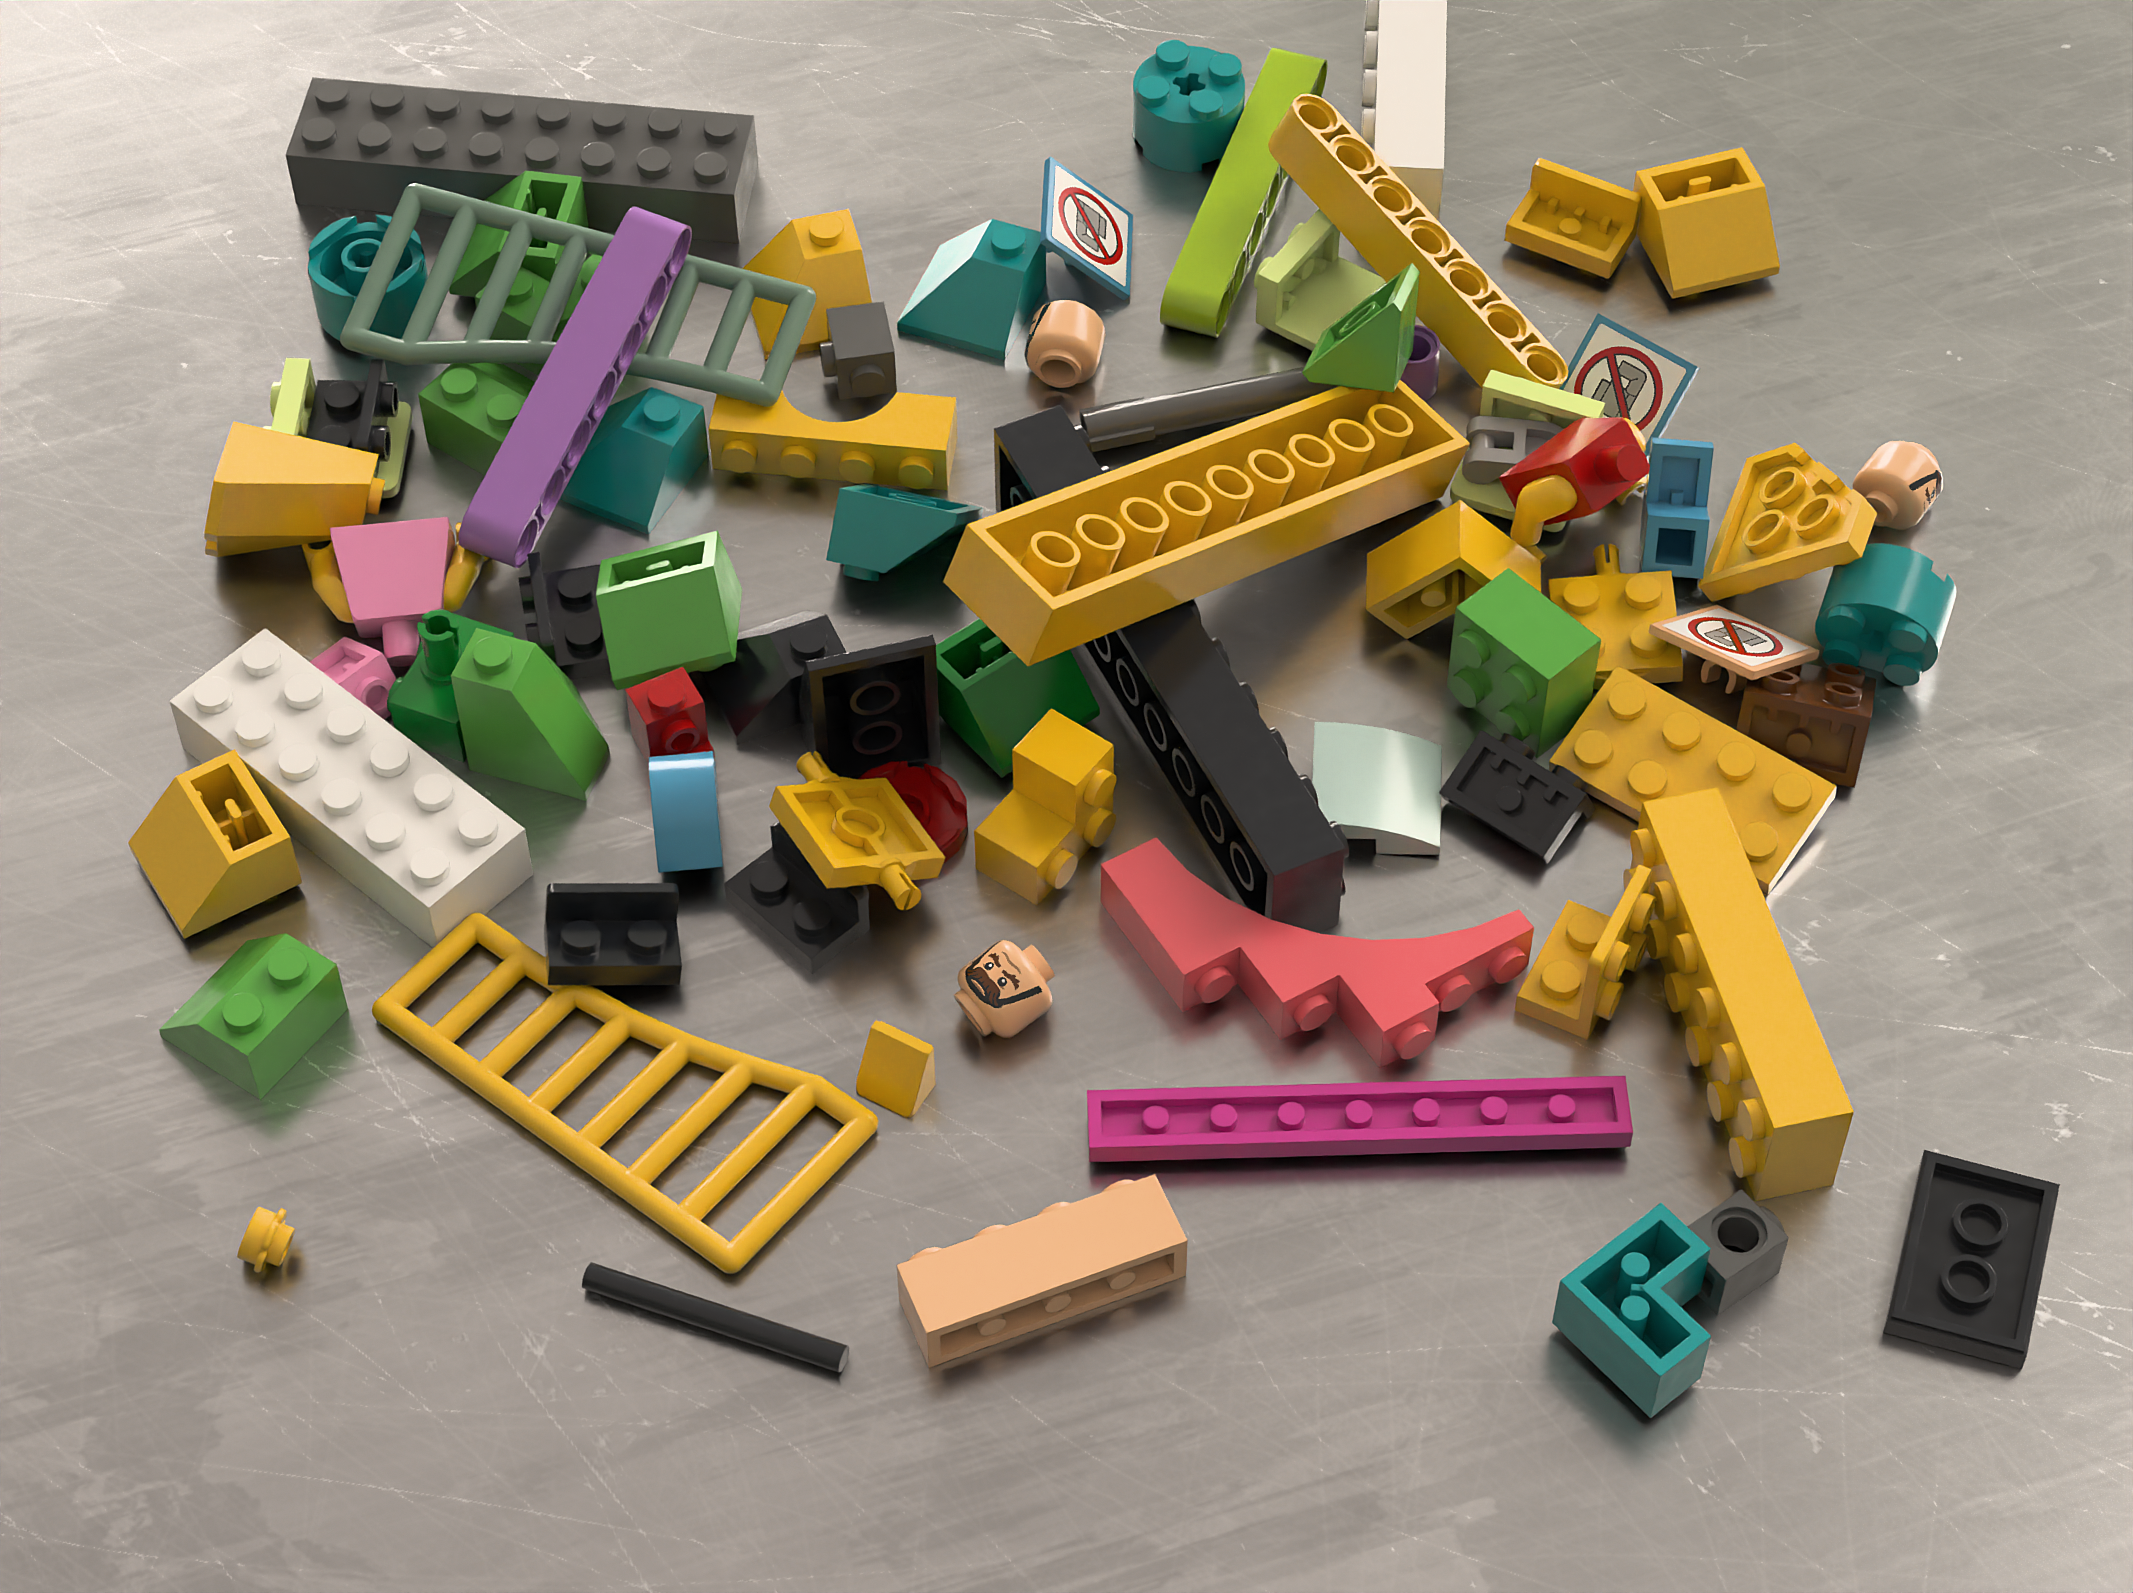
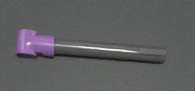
[1079,325,1440,452]

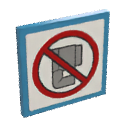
[1040,156,1133,300]
[1559,313,1700,460]

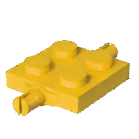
[1548,544,1683,690]
[769,751,946,910]

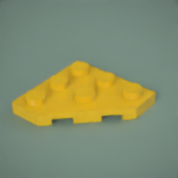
[1698,443,1877,602]

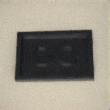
[1883,1150,2060,1369]

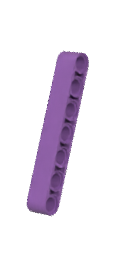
[459,207,692,568]

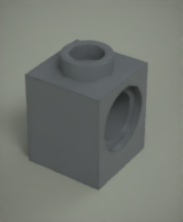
[1687,1189,1789,1316]

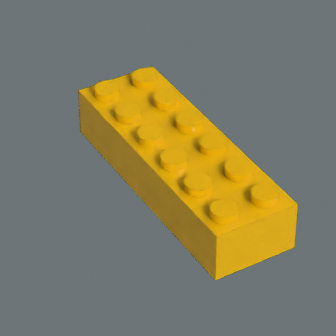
[1623,788,1854,1201]

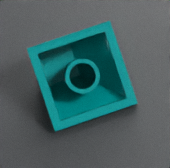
[897,219,1046,360]
[559,387,709,535]
[826,483,984,581]

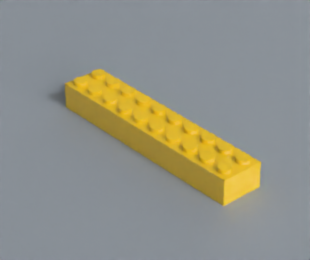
[943,380,1470,666]

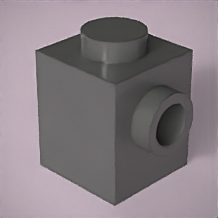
[819,301,897,400]

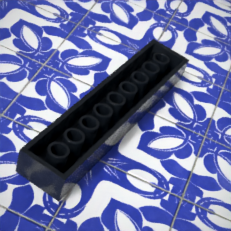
[994,405,1349,933]

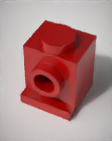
[625,667,715,765]

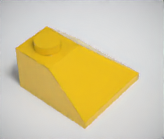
[742,209,872,360]

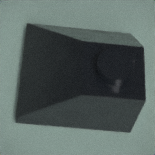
[701,610,847,745]

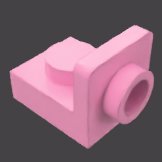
[310,637,396,719]

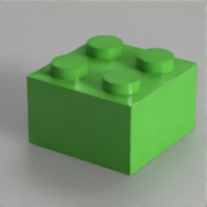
[1447,568,1601,758]

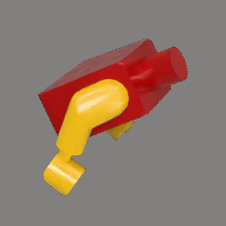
[1499,417,1650,566]

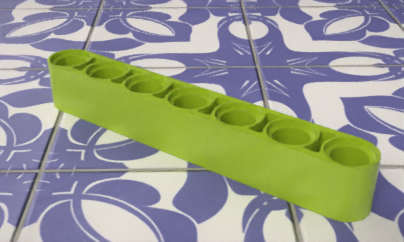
[1160,47,1328,338]

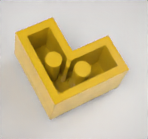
[1366,500,1541,639]
[974,708,1117,905]

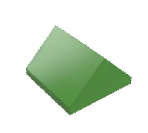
[1302,263,1420,393]

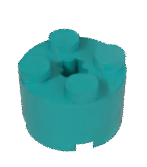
[1132,40,1245,173]
[308,215,428,340]
[1815,543,1956,686]

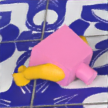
[302,517,489,667]

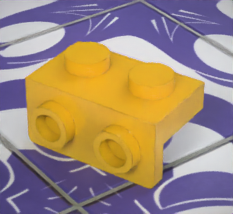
[1504,158,1642,279]

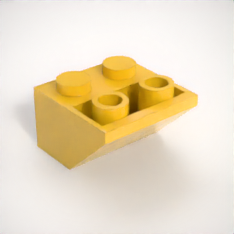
[1633,147,1780,299]
[128,749,302,939]

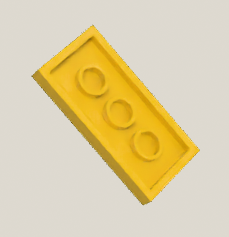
[1549,665,1837,895]

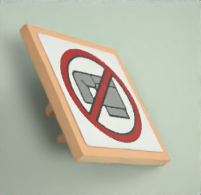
[1648,605,1819,694]

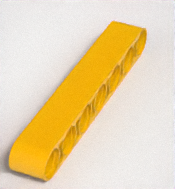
[1268,94,1569,389]

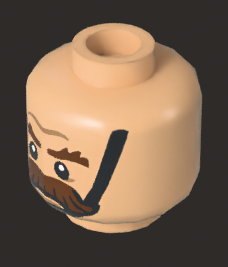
[1024,300,1106,388]
[1852,441,1943,530]
[954,940,1055,1038]

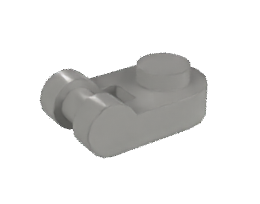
[1462,416,1564,484]

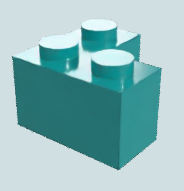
[1552,1203,1711,1418]

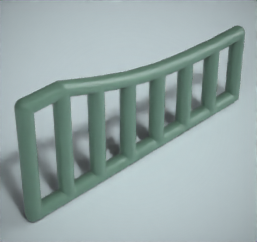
[340,183,816,407]

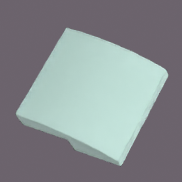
[1312,722,1442,855]

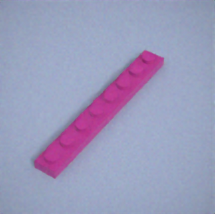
[1087,1076,1633,1162]

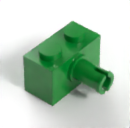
[387,609,514,763]

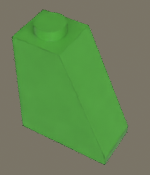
[451,628,610,801]

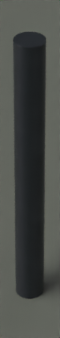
[582,1262,849,1372]

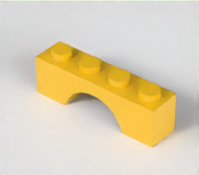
[708,391,958,491]

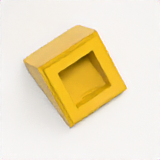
[856,1020,936,1118]

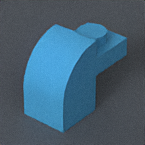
[1640,437,1714,579]
[649,751,723,873]

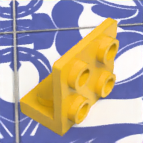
[1515,865,1656,1040]

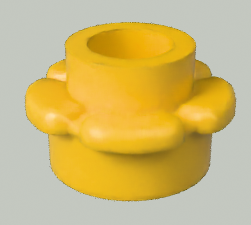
[237,1207,296,1273]

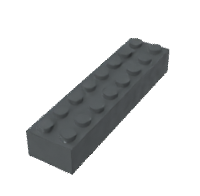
[286,77,758,244]

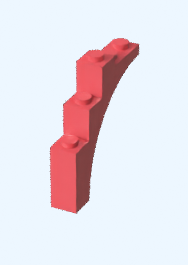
[1101,837,1534,1068]

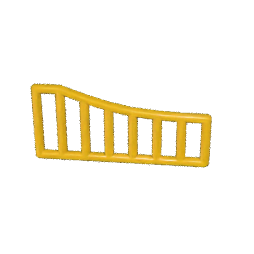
[372,913,879,1274]

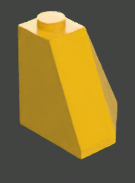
[204,422,385,557]

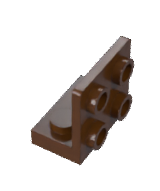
[1736,663,1877,788]

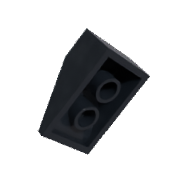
[798,634,941,779]

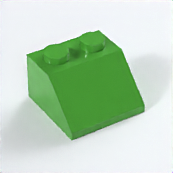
[418,363,535,476]
[159,933,348,1100]

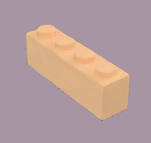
[897,1174,1188,1368]

